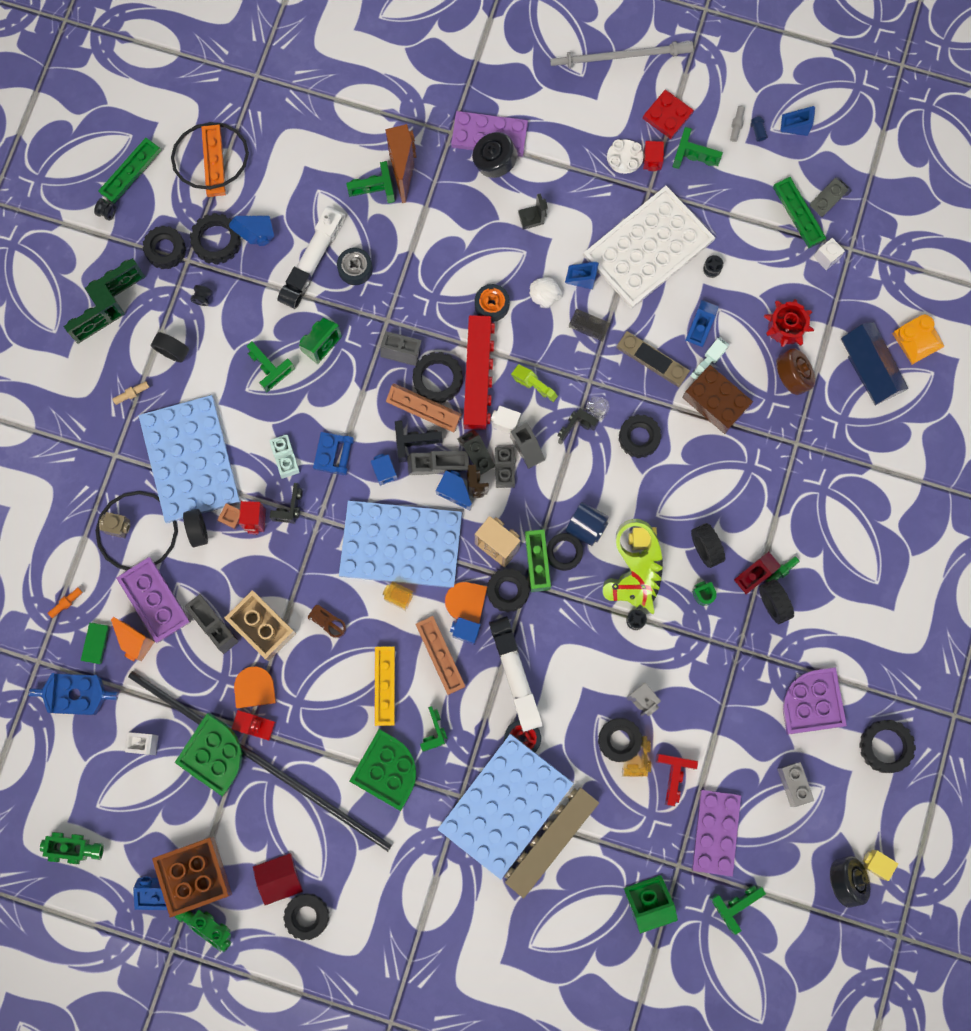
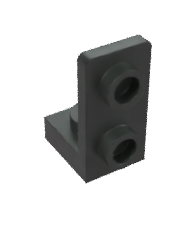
[810,177,852,217]
[518,193,548,230]
[557,408,599,444]
[457,430,495,475]
[270,483,302,524]

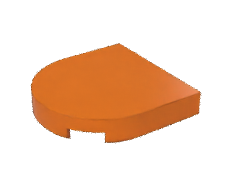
[445,582,487,624]
[234,666,276,709]

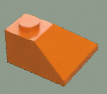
[111,617,154,662]

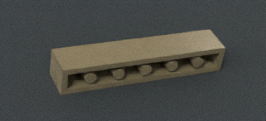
[504,787,599,899]

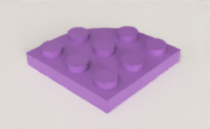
[783,667,847,735]

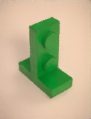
[672,127,723,169]
[346,161,395,203]
[246,341,295,393]
[710,885,766,935]

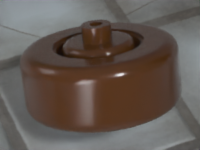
[776,348,815,395]

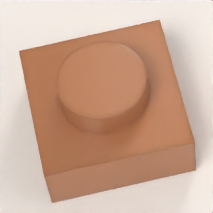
[217,503,240,530]

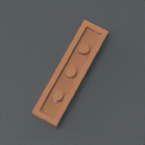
[386,384,462,433]
[415,616,465,695]

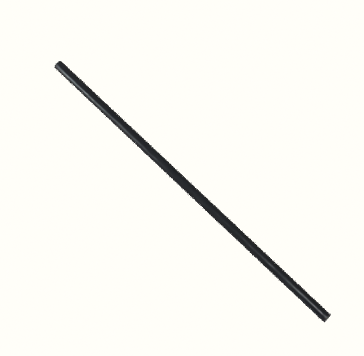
[128,671,392,852]

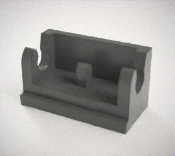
[380,331,422,366]

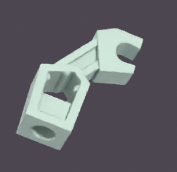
[690,337,730,380]

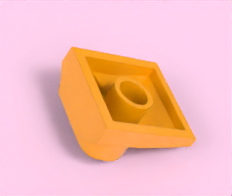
[892,314,945,365]

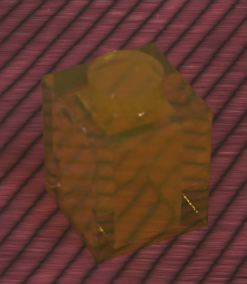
[383,581,414,611]

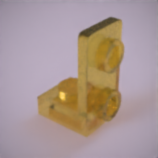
[622,736,651,777]

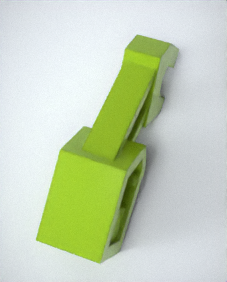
[511,364,558,402]

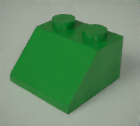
[299,318,342,364]
[624,875,678,934]

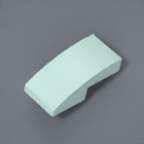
[269,435,300,479]

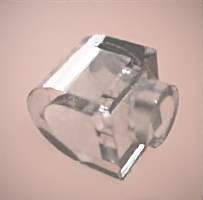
[586,396,609,420]

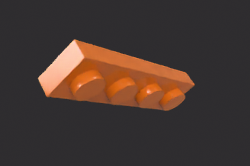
[201,125,226,197]

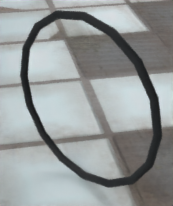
[171,122,249,190]
[95,491,178,570]

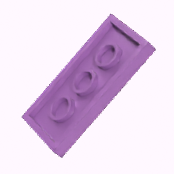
[451,111,528,157]
[116,557,191,643]
[692,790,741,877]

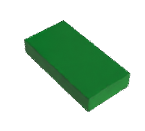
[81,622,110,665]

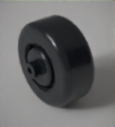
[472,132,518,178]
[830,856,871,908]

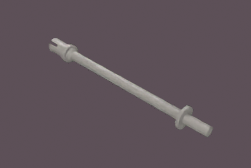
[550,41,693,69]

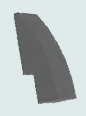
[407,451,469,475]
[185,594,239,654]

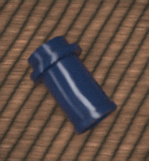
[750,116,768,142]

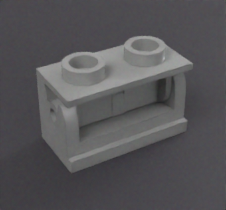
[627,683,661,716]
[777,762,814,807]

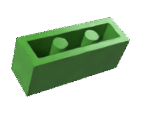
[524,530,551,592]

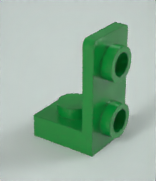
[420,706,448,752]

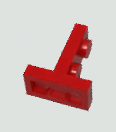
[231,710,276,741]
[656,754,698,806]

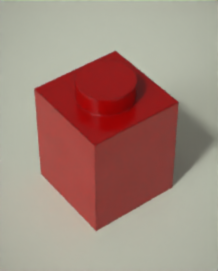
[643,141,664,171]

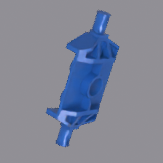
[29,673,118,715]

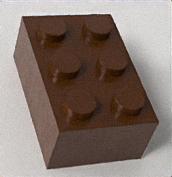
[682,365,753,434]

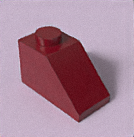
[734,551,781,594]

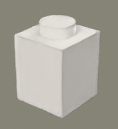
[814,238,845,270]
[491,406,521,434]

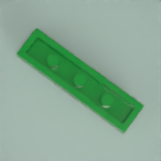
[98,138,161,203]
[773,177,826,249]

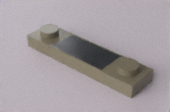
[616,331,690,387]

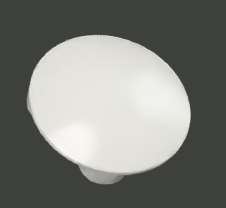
[607,139,643,174]

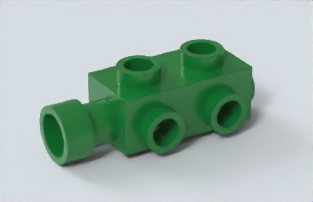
[40,832,104,864]
[175,910,232,952]

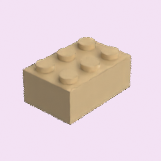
[475,516,521,568]
[225,590,297,661]

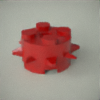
[764,299,814,347]

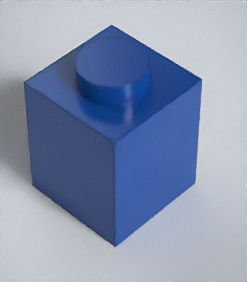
[371,454,397,486]
[450,617,481,645]

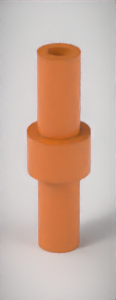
[48,587,83,618]

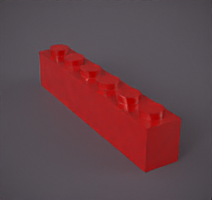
[463,315,495,430]

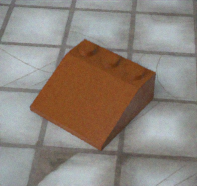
[385,124,417,203]
[152,837,232,918]

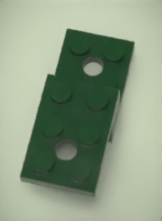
[63,258,145,344]

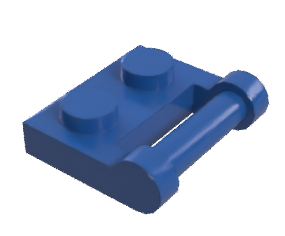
[313,432,354,475]

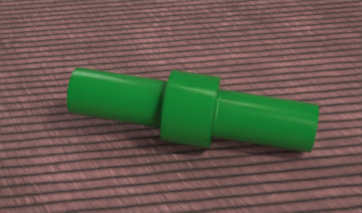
[765,556,800,583]

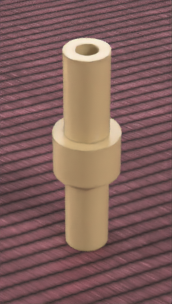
[112,381,150,405]

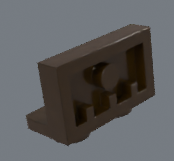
[467,465,489,498]

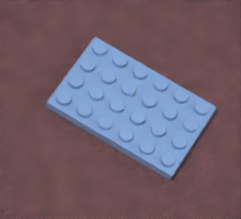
[138,395,241,523]
[339,501,462,588]
[438,734,574,880]

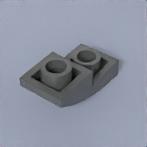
[495,447,515,488]

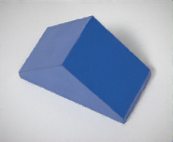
[780,106,815,136]
[565,262,599,290]

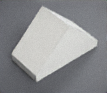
[125,732,159,755]

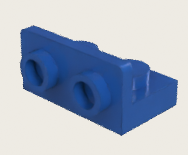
[133,876,167,910]

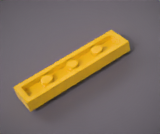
[375,646,395,726]

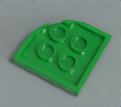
[174,713,242,797]
[349,729,416,811]

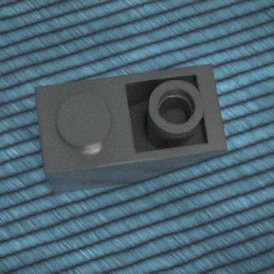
[510,423,545,469]

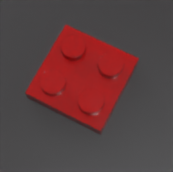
[643,90,694,139]

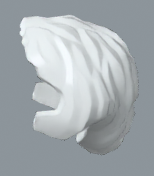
[529,277,562,308]

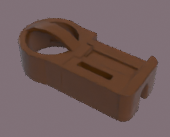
[308,605,346,638]

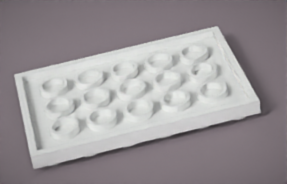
[583,186,715,309]

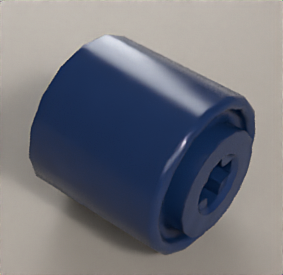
[565,502,609,546]

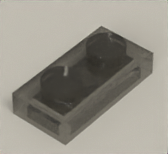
[569,309,610,342]

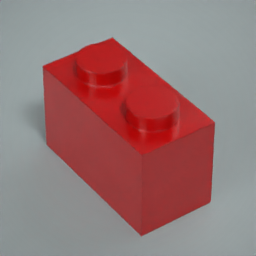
[239,501,266,535]

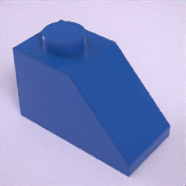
[229,216,274,246]
[685,300,719,347]
[436,471,472,511]

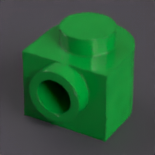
[692,581,717,606]

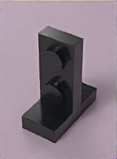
[395,421,443,462]

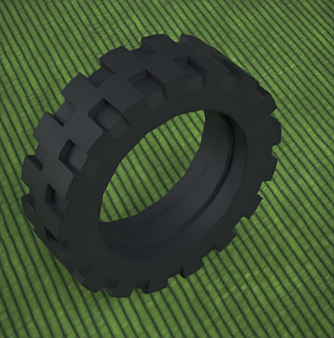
[190,213,241,265]
[412,352,463,403]
[859,720,916,773]

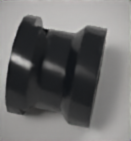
[94,198,117,221]
[703,255,724,278]
[190,285,212,306]
[626,610,647,630]

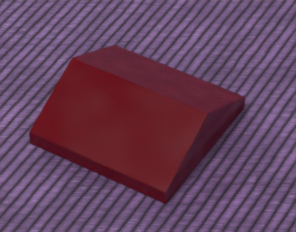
[253,853,303,905]

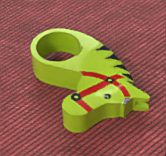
[603,519,663,614]

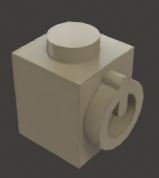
[99,512,130,539]

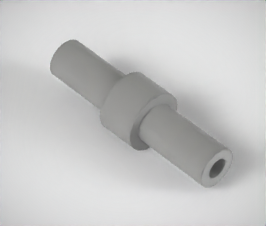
[730,106,745,142]

